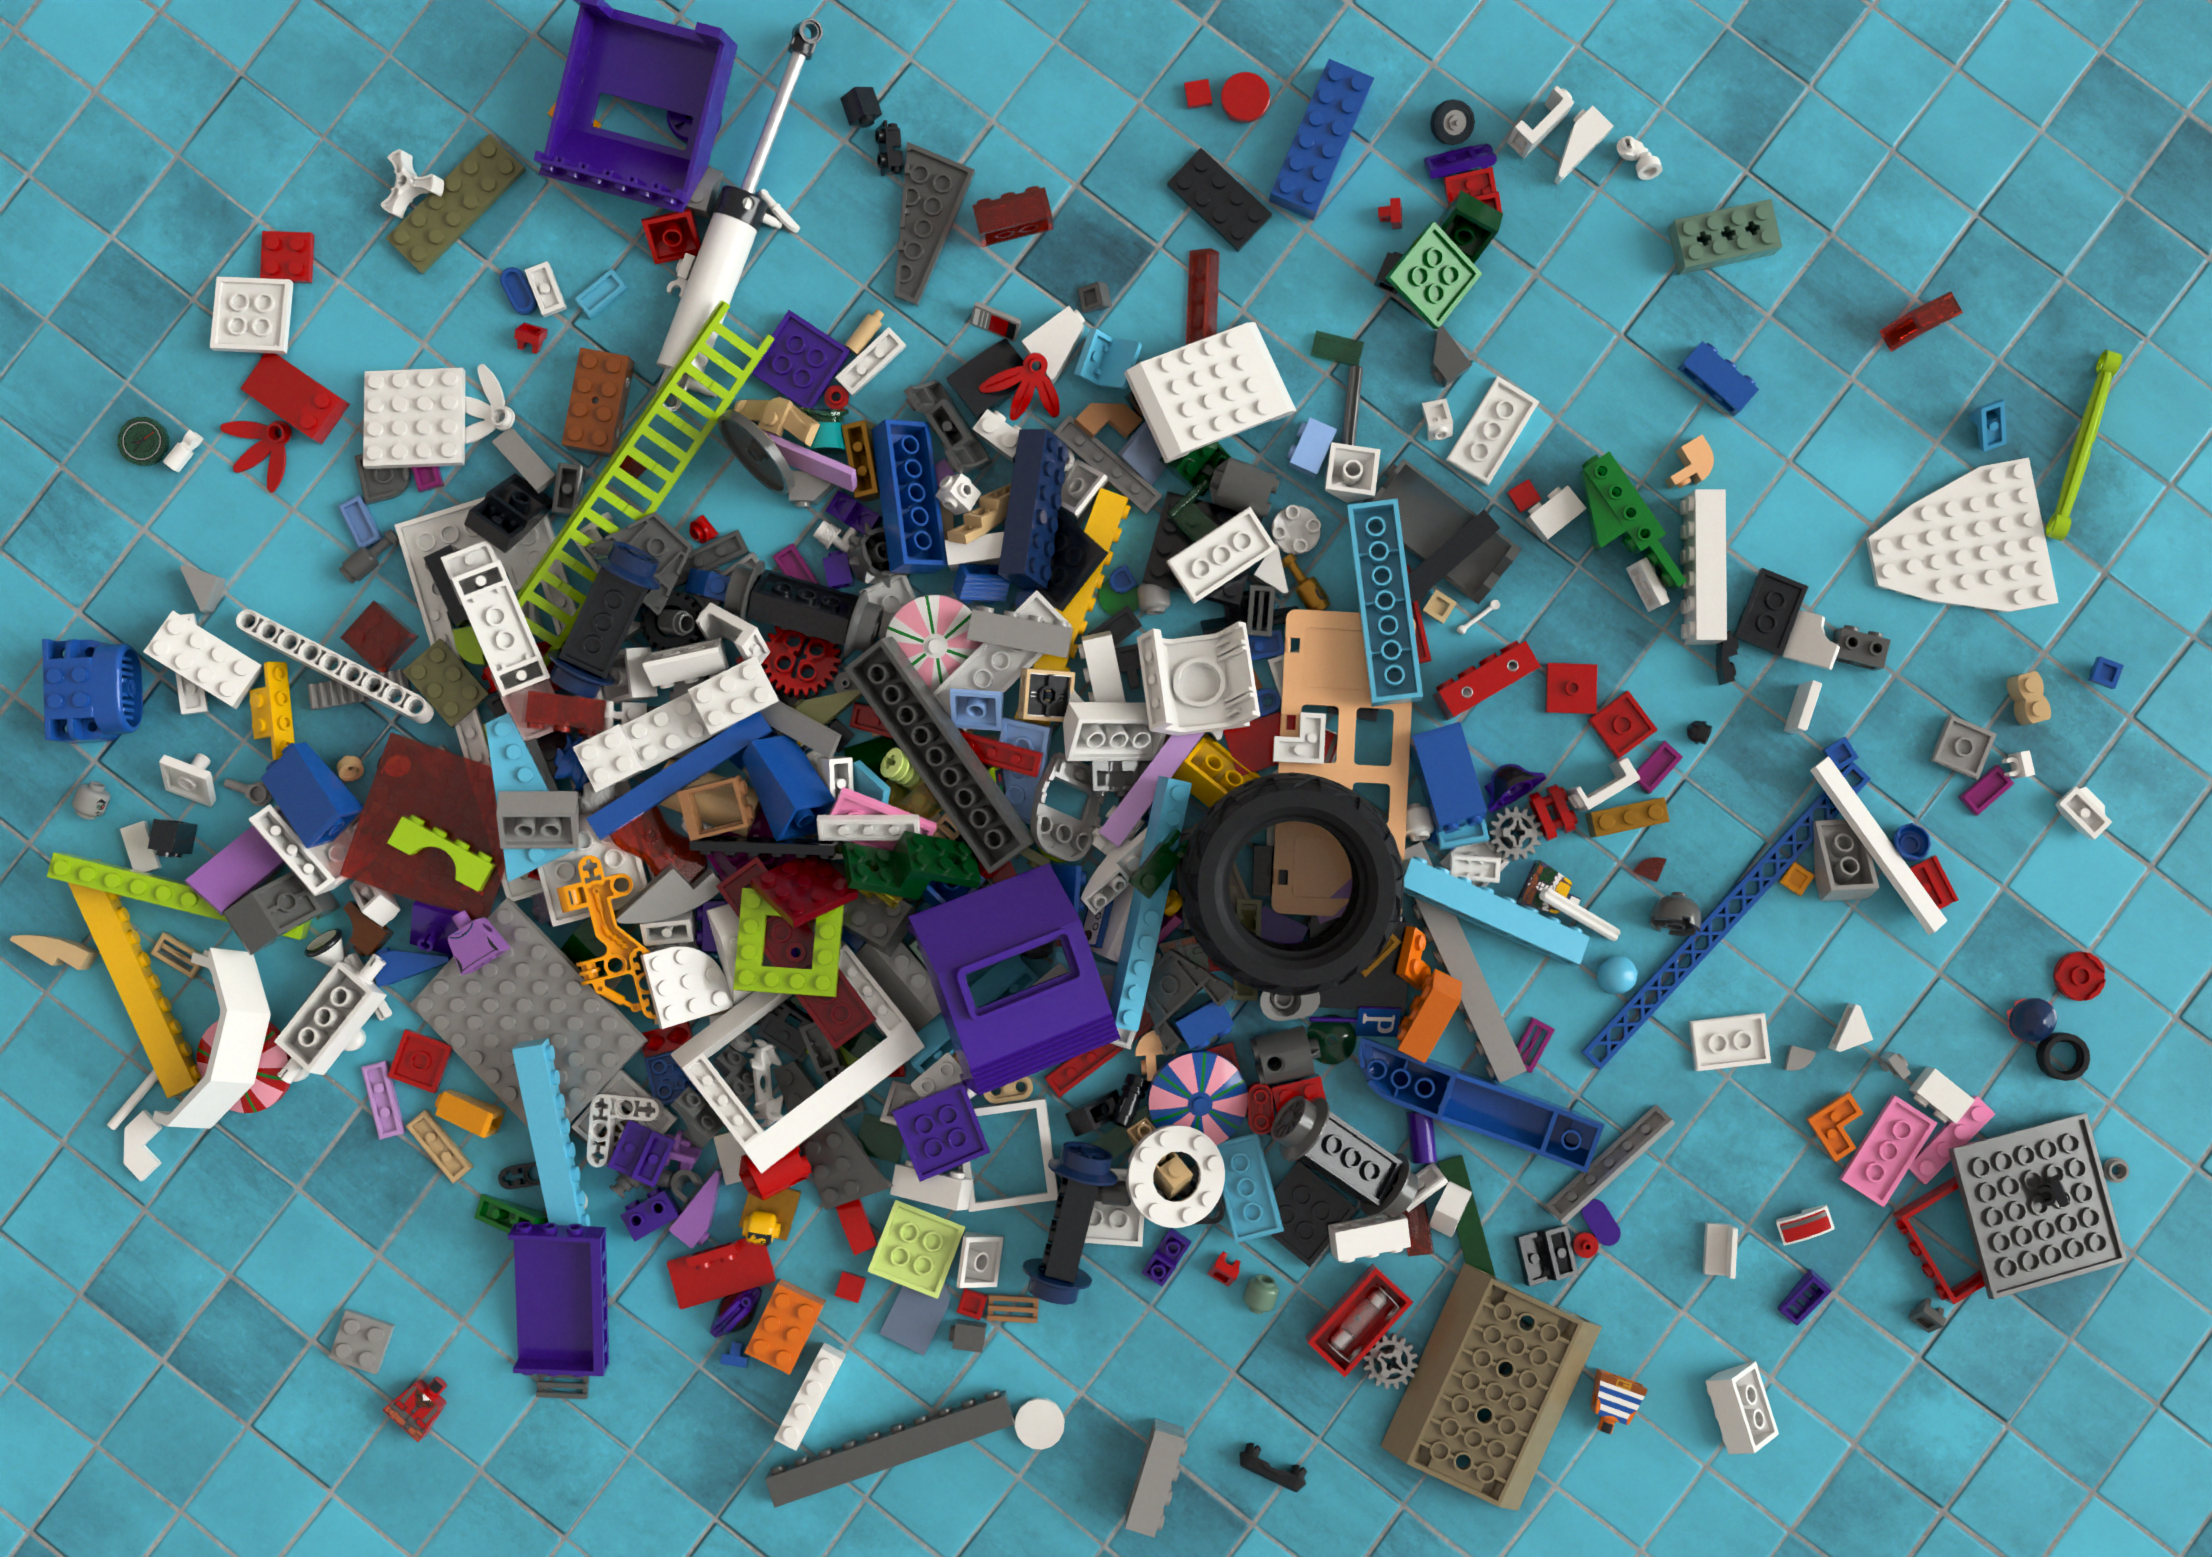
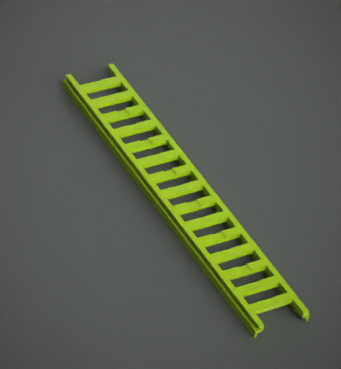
[515,300,775,666]

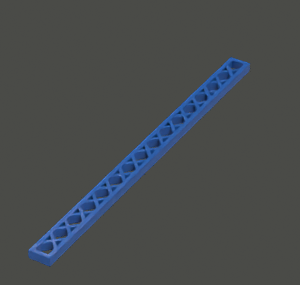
[1581,762,1871,1070]

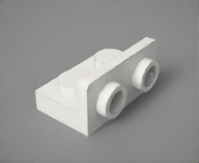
[1626,557,1670,612]

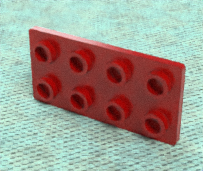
[667,1237,776,1309]

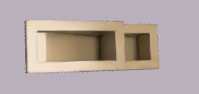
[10,935,100,970]

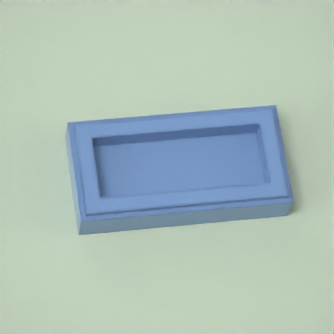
[338,495,383,548]

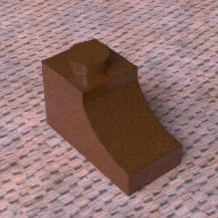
[343,901,395,957]

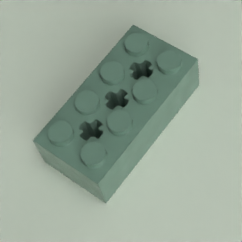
[1668,199,1782,275]

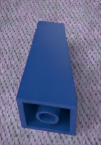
[1409,721,1487,834]
[742,735,836,841]
[261,742,366,849]

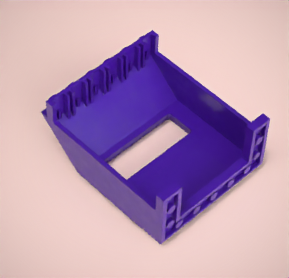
[534,0,738,213]
[907,863,1120,1095]

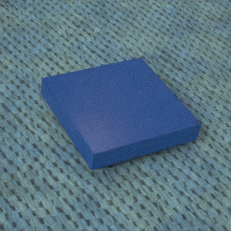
[644,1051,702,1106]

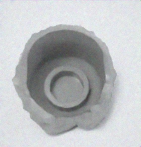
[578,782,616,814]

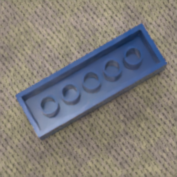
[1269,59,1374,221]
[871,419,948,574]

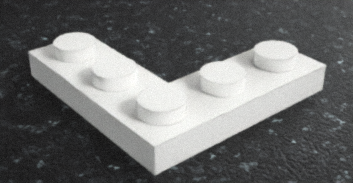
[571,1069,678,1141]

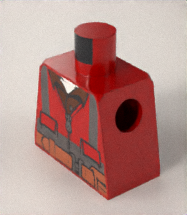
[383,1376,447,1442]

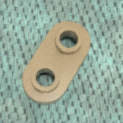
[984,1076,1033,1104]

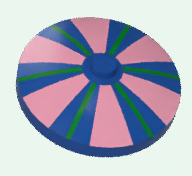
[1147,1050,1248,1145]

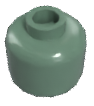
[1243,1274,1279,1314]

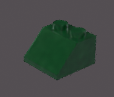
[1439,190,1503,264]
[560,917,621,976]

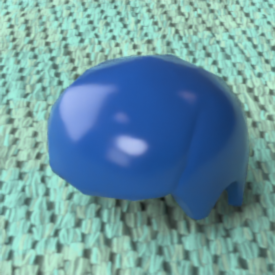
[1891,823,1931,861]

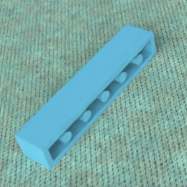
[909,954,1039,1074]

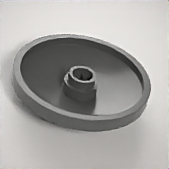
[717,410,795,495]

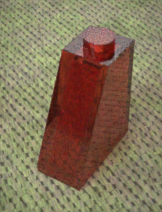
[1880,291,1963,352]

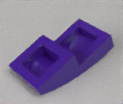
[825,490,883,535]

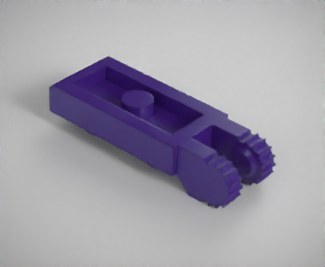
[1424,143,1497,179]

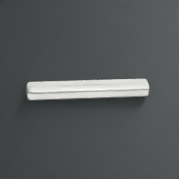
[1539,887,1621,941]

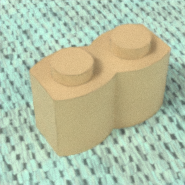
[2007,671,2051,726]

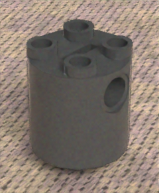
[1209,457,1280,520]
[1249,1025,1321,1085]

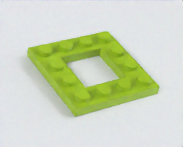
[733,888,844,997]

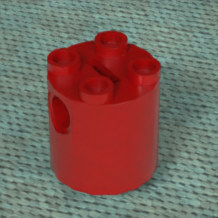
[739,1144,812,1201]

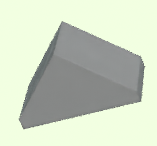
[180,565,226,614]

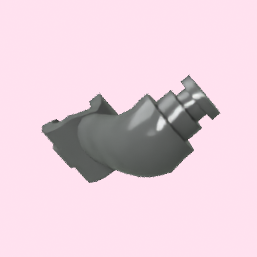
[609,1168,704,1204]

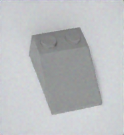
[1813,819,1879,901]

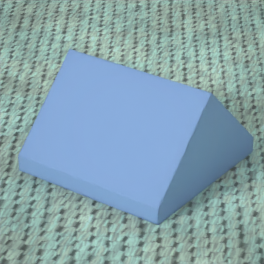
[950,688,1004,731]

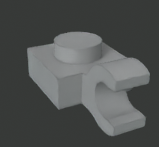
[1878,1051,1911,1080]

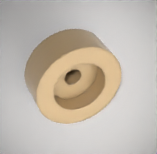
[336,755,364,781]

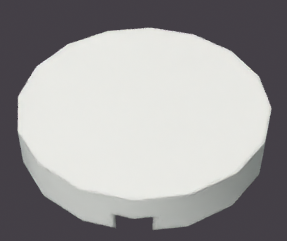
[1015,1397,1065,1450]

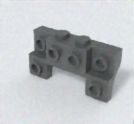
[904,380,993,474]
[671,1045,763,1148]

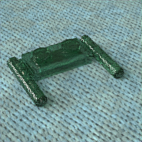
[1166,478,1218,542]

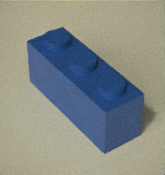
[1677,341,1759,416]

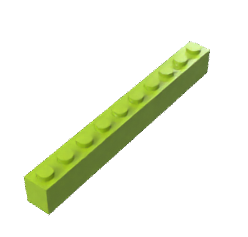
[47,852,312,940]

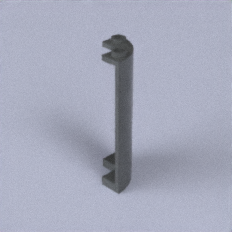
[1363,459,1522,605]

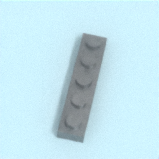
[1053,415,1162,515]

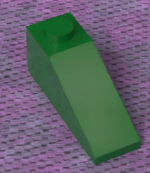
[474,1194,549,1234]

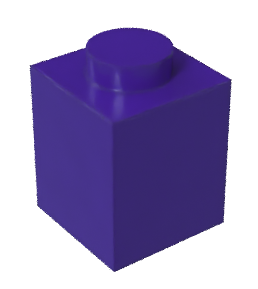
[823,551,855,590]

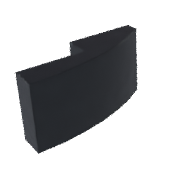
[1716,630,1739,686]

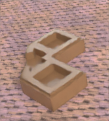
[1074,403,1143,439]

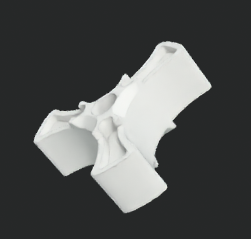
[381,149,444,219]

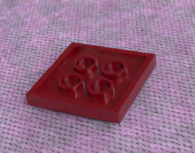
[751,855,858,928]

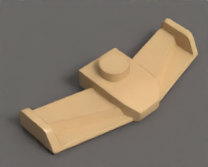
[733,397,820,447]

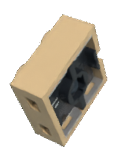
[1017,668,1075,722]

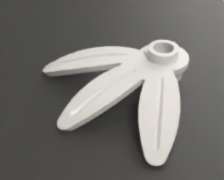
[465,364,515,444]

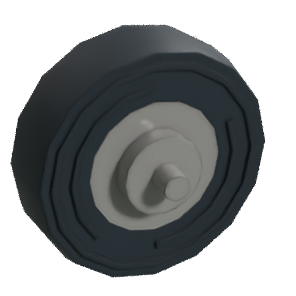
[1430,99,1475,145]

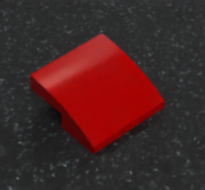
[1443,167,1502,213]

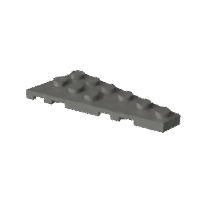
[773,1060,894,1210]

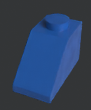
[684,568,731,603]

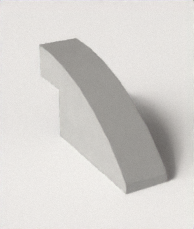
[615,863,722,924]

